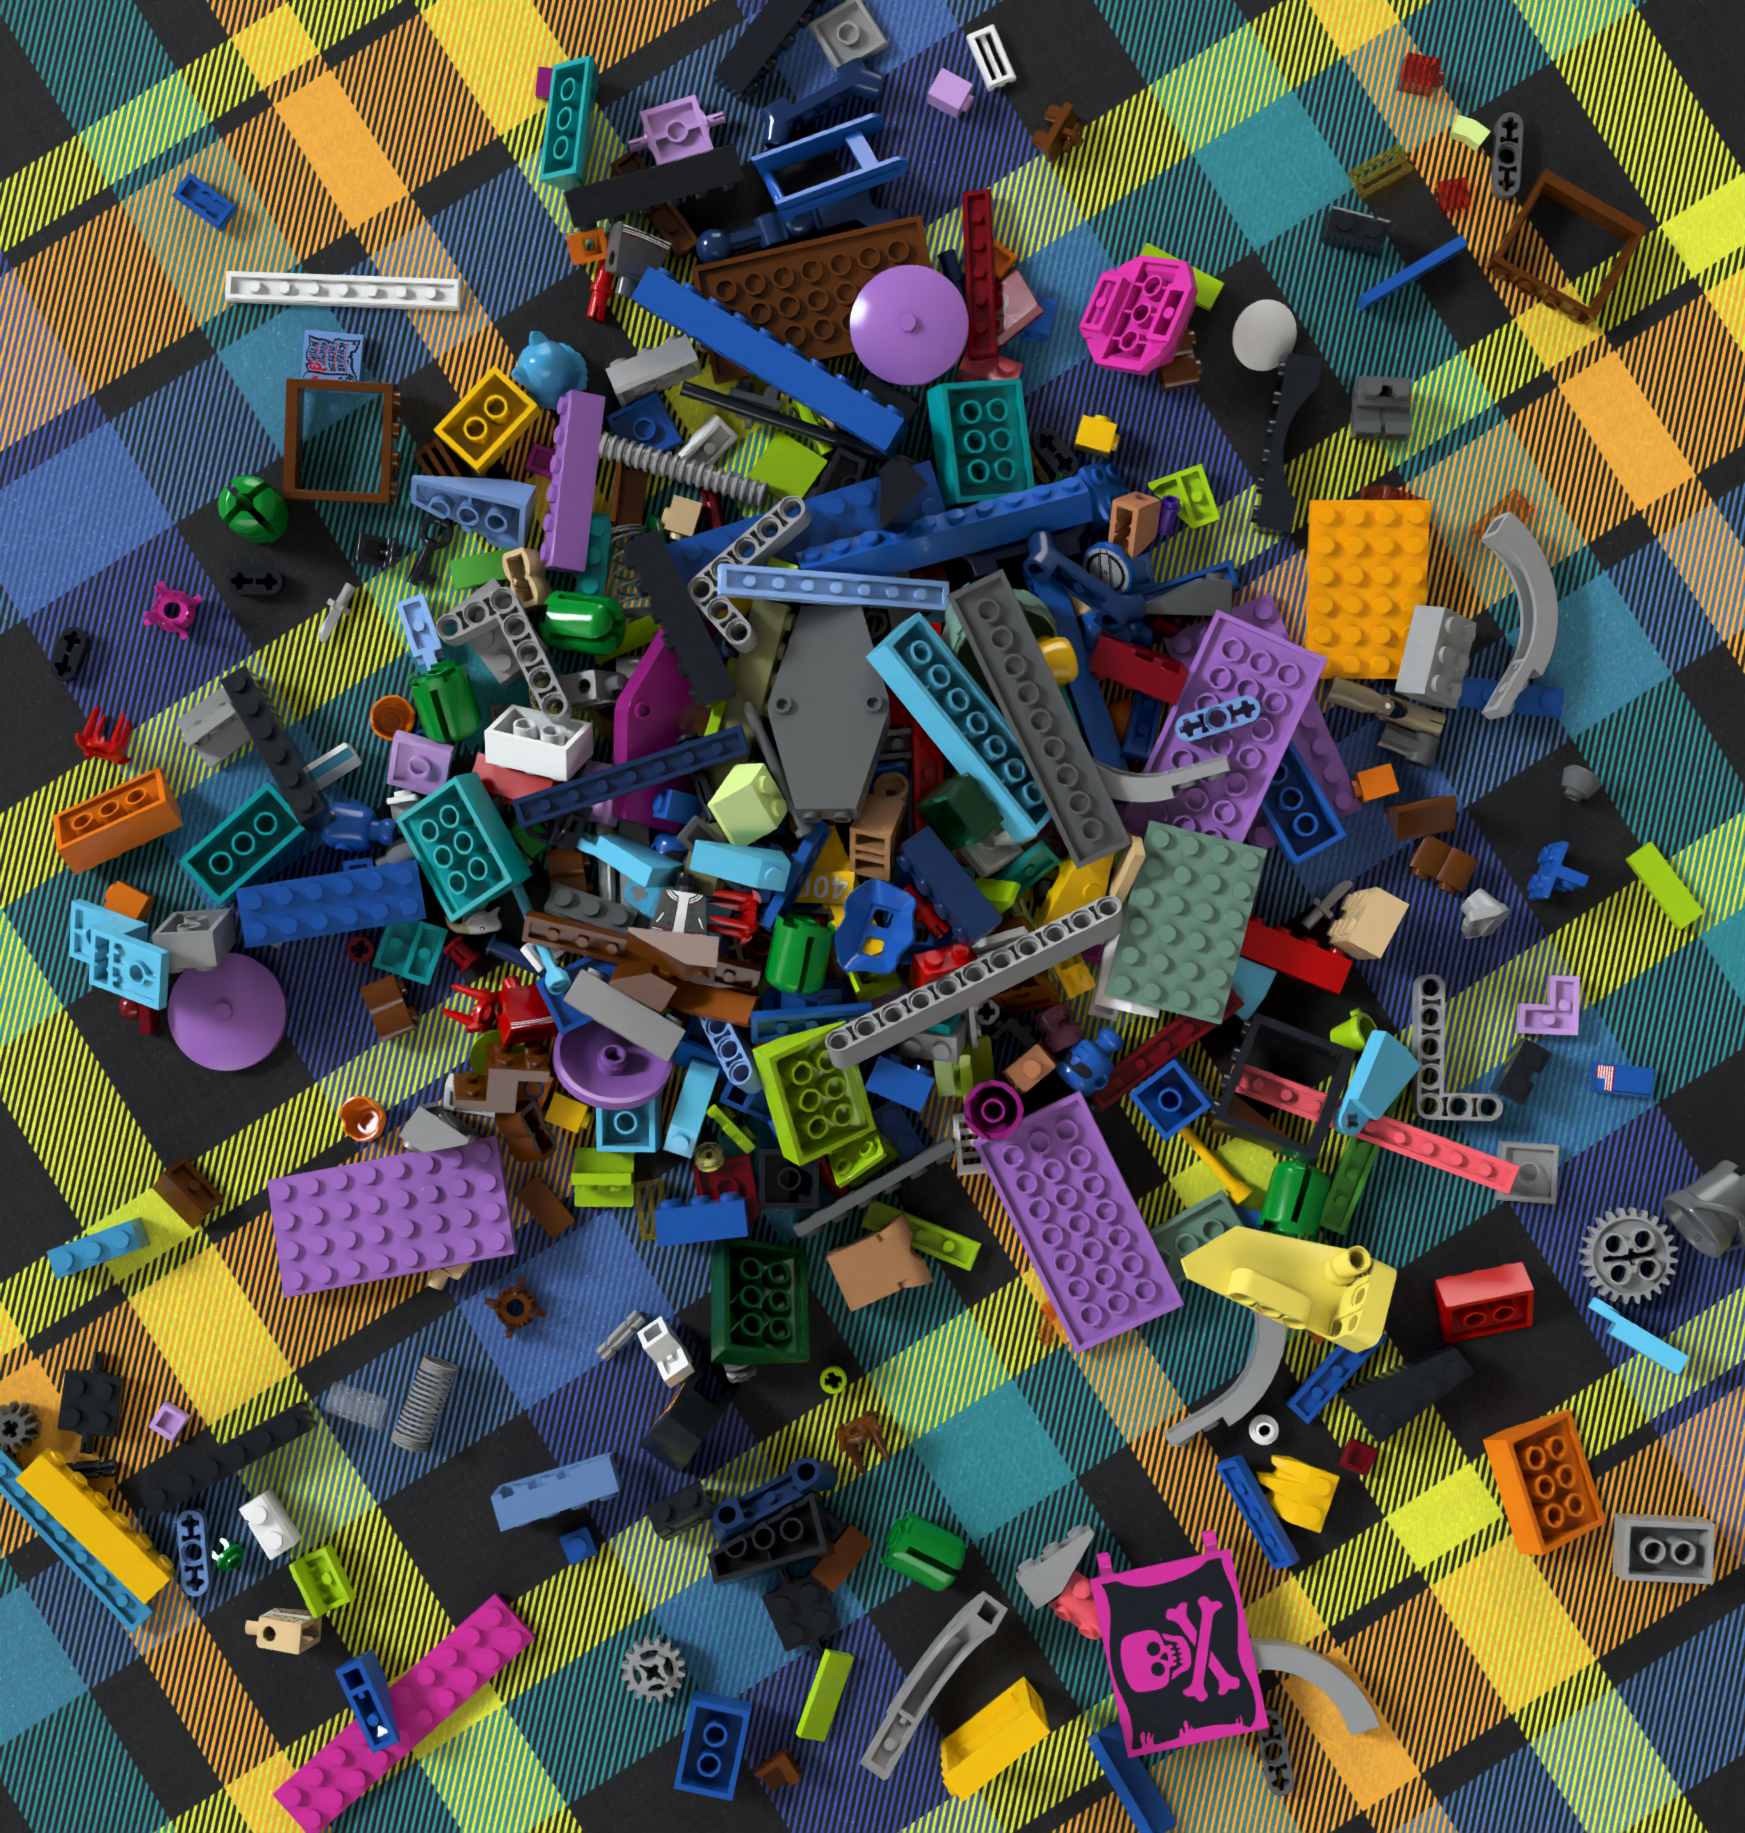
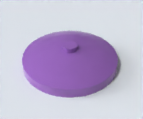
[850,265,969,387]
[167,953,288,1071]
[553,1020,673,1110]

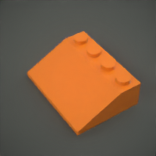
[1483,1409,1607,1555]

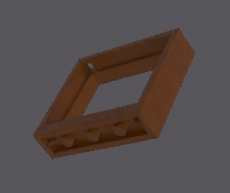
[1487,169,1648,326]
[283,378,403,505]

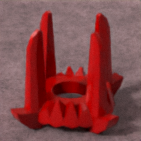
[75,706,132,765]
[706,887,762,946]
[442,984,500,1035]

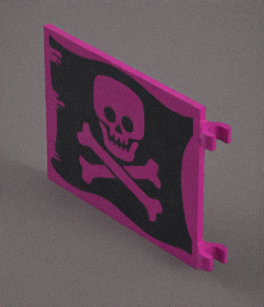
[1090,1529,1269,1758]

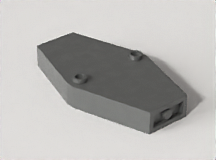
[768,605,892,823]

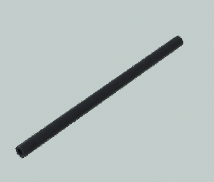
[679,381,938,481]

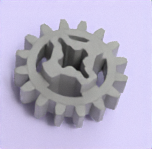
[621,1635,686,1703]

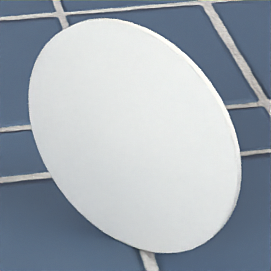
[1232,299,1297,371]

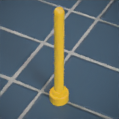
[1178,1125,1253,1206]

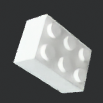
[484,704,593,782]

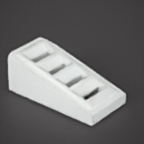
[952,1113,987,1176]

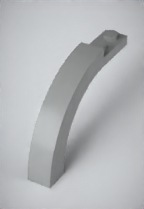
[1480,511,1558,720]
[1091,754,1231,802]
[1162,1311,1286,1447]
[860,1591,1008,1780]
[1250,1638,1380,1736]

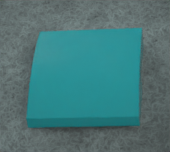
[372,920,448,986]

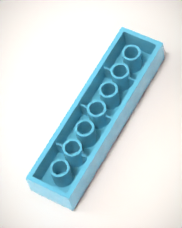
[866,612,1052,843]

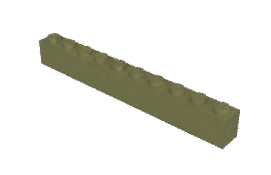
[683,599,797,898]

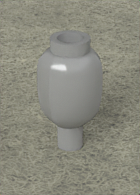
[375,837,418,866]

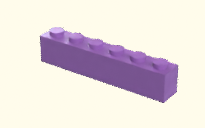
[540,390,605,575]

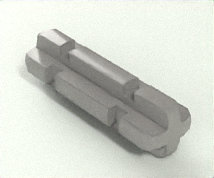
[597,1310,646,1361]

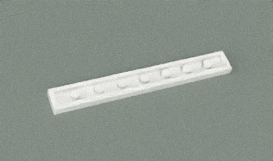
[225,271,462,311]

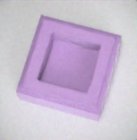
[148,1400,192,1443]

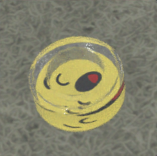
[693,1142,724,1172]

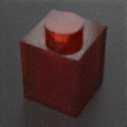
[1396,52,1445,97]

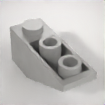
[1015,1523,1094,1609]

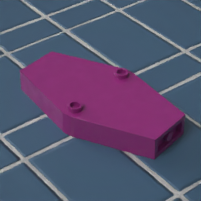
[612,611,734,835]

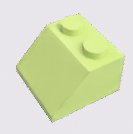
[708,763,789,846]

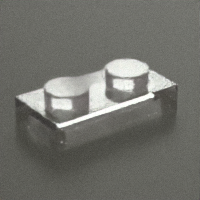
[323,1381,391,1430]

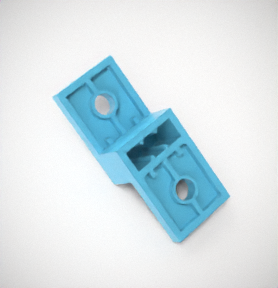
[69,899,170,1010]

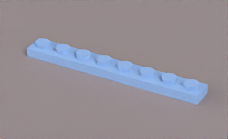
[717,563,949,613]

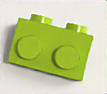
[289,1544,357,1619]

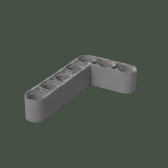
[687,495,811,653]
[435,587,572,725]
[1411,974,1503,1121]

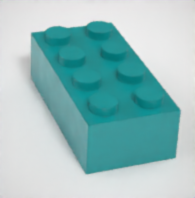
[179,782,310,907]

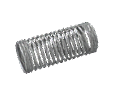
[391,1355,459,1453]

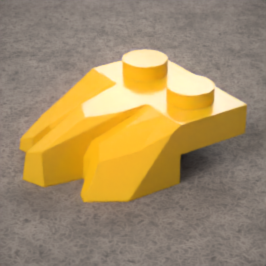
[1256,1455,1340,1533]

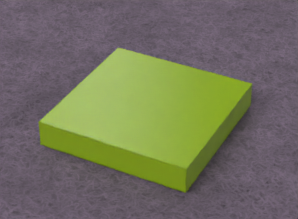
[747,430,828,501]

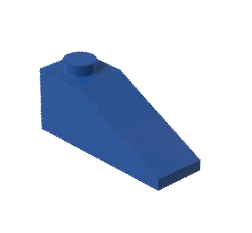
[335,1649,400,1754]

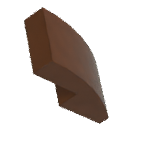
[810,1524,873,1593]

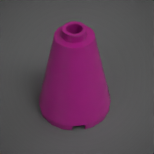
[964,1080,1024,1140]

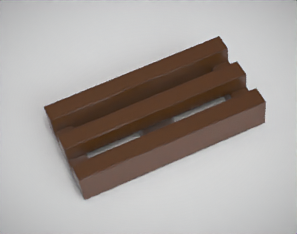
[412,437,462,477]

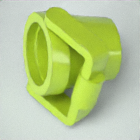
[1330,1007,1377,1053]

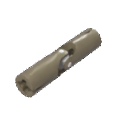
[1325,676,1446,738]

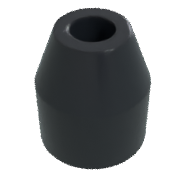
[1033,878,1056,906]

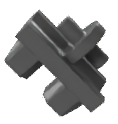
[728,379,782,430]

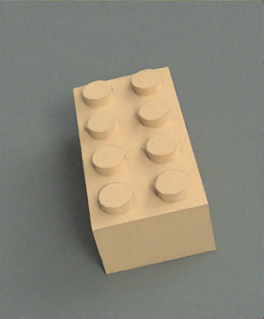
[1327,887,1410,960]

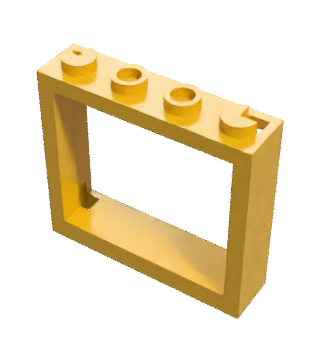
[940,1676,1050,1802]

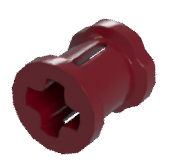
[443,934,482,973]

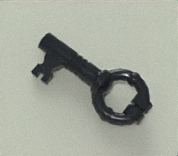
[406,515,454,587]

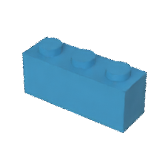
[46,1217,150,1280]

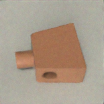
[1108,492,1161,560]
[998,1038,1059,1095]

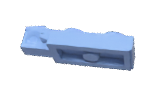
[396,593,444,671]

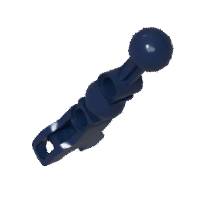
[696,182,903,264]

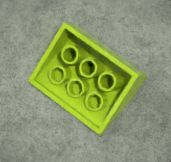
[752,1021,876,1166]

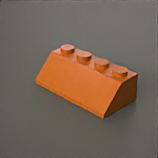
[53,766,183,875]

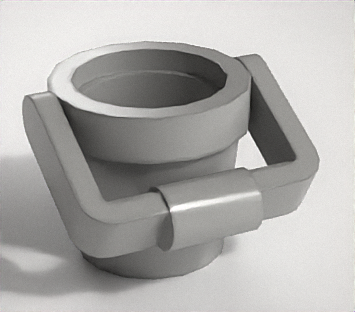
[1461,888,1511,939]

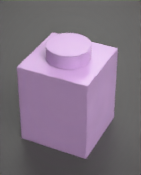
[927,68,975,119]

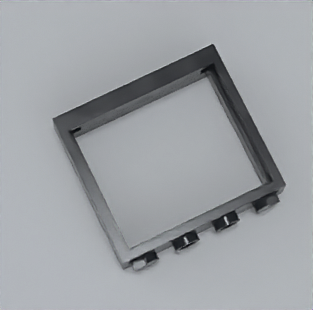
[1209,1012,1357,1167]

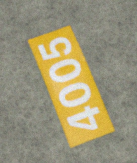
[795,871,855,904]

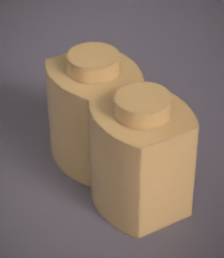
[502,547,553,613]

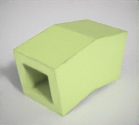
[1449,115,1491,152]

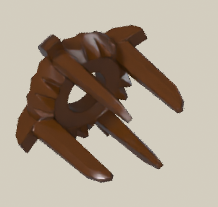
[484,1276,547,1339]
[835,1410,890,1474]

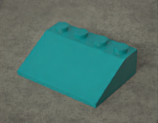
[926,378,1035,508]
[395,772,532,922]

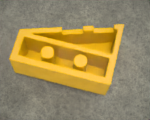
[1032,853,1114,928]

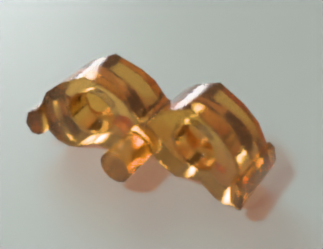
[1037,1299,1056,1346]

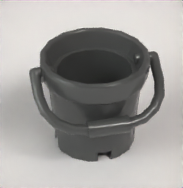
[1662,1160,1745,1258]

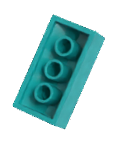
[539,55,599,191]

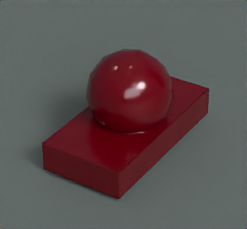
[119,997,160,1035]

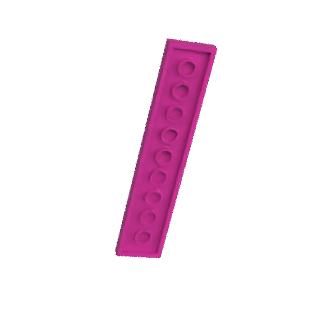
[273,1592,536,1833]

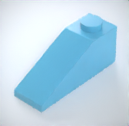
[689,839,791,892]
[663,1058,721,1158]

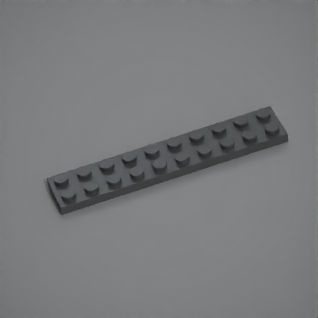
[947,568,1132,869]

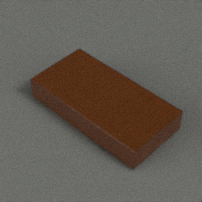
[515,1174,576,1239]

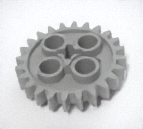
[1579,1207,1678,1304]

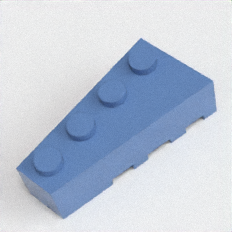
[491,1451,622,1532]

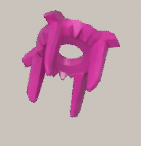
[143,581,202,640]

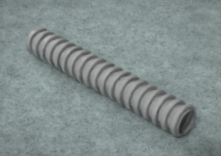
[599,432,769,507]

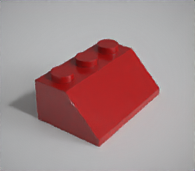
[1435,1262,1534,1344]

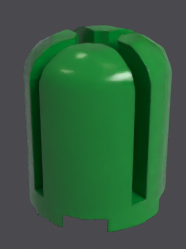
[217,475,289,543]
[540,590,626,656]
[408,660,482,743]
[765,913,836,995]
[1257,1160,1331,1242]
[880,1510,965,1591]

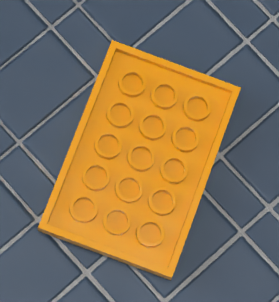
[1305,500,1430,679]

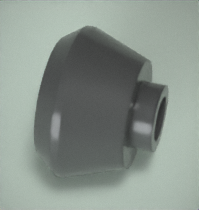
[1561,765,1601,802]

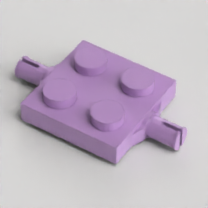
[627,94,726,165]

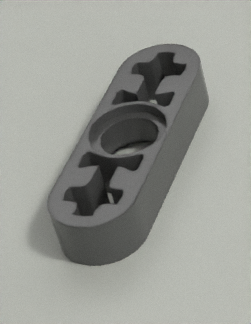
[1490,112,1524,201]
[1256,1706,1294,1796]

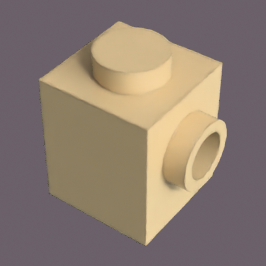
[661,495,704,541]

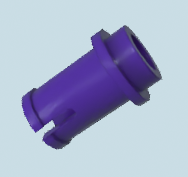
[1157,495,1182,535]

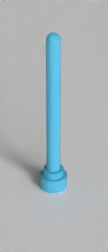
[512,883,571,995]

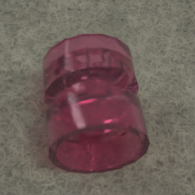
[1033,1000,1085,1054]

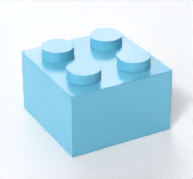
[596,1091,662,1153]

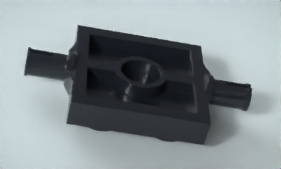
[57,1351,127,1454]
[761,1568,840,1660]

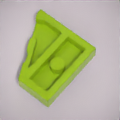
[1148,463,1221,530]

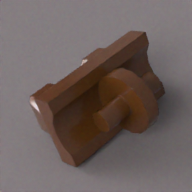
[1031,102,1084,164]

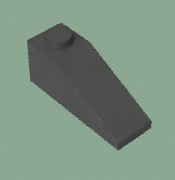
[1146,573,1233,616]

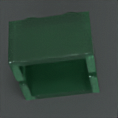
[914,772,1004,852]

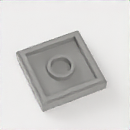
[808,0,888,74]
[1495,1140,1560,1204]

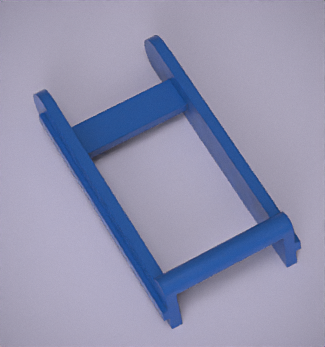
[751,113,909,222]

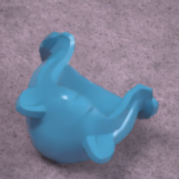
[511,331,589,411]

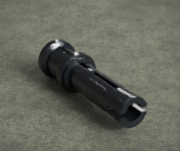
[676,732,717,824]

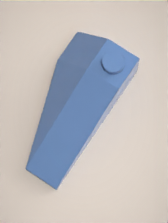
[411,475,536,551]

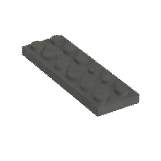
[793,1135,956,1239]

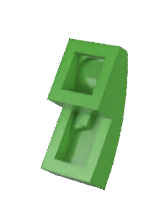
[449,549,511,591]

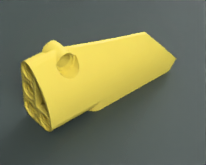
[1181,1226,1397,1353]

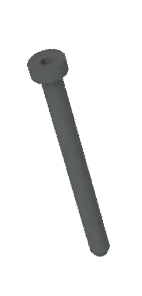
[742,702,817,839]

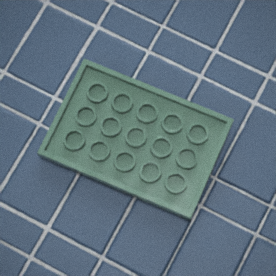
[1104,820,1267,1025]

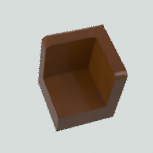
[755,1746,802,1791]

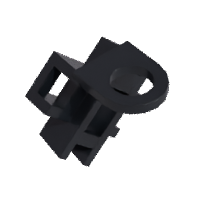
[524,806,593,853]

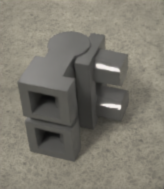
[1349,376,1412,441]

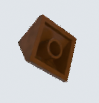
[1384,795,1457,842]

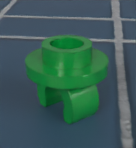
[211,1538,244,1571]

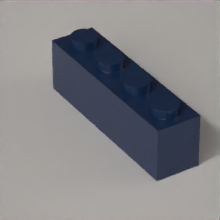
[895,825,1003,949]

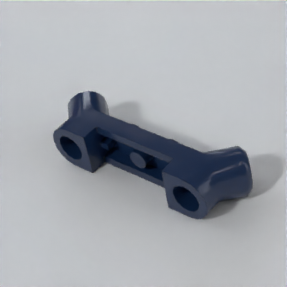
[760,57,885,150]
[954,522,1089,581]
[1023,530,1147,633]
[711,1457,838,1545]

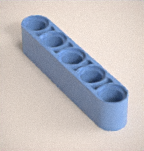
[689,981,763,1094]

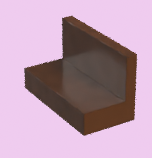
[610,462,648,527]
[152,1156,225,1230]

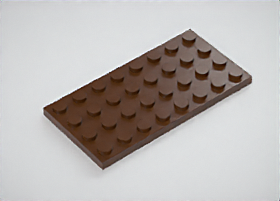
[691,215,932,385]

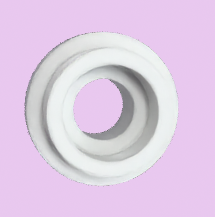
[1249,1414,1279,1445]

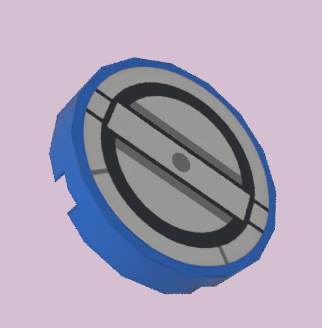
[1081,541,1137,595]

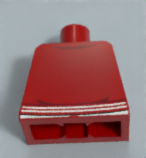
[494,975,558,1046]

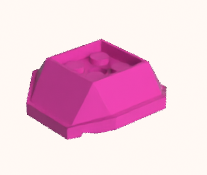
[1079,255,1198,376]

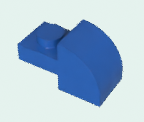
[718,1078,772,1122]

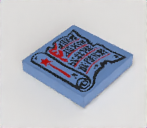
[301,330,366,395]

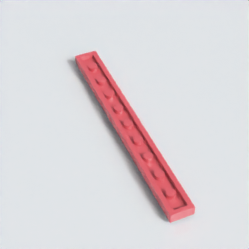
[1230,1063,1519,1195]

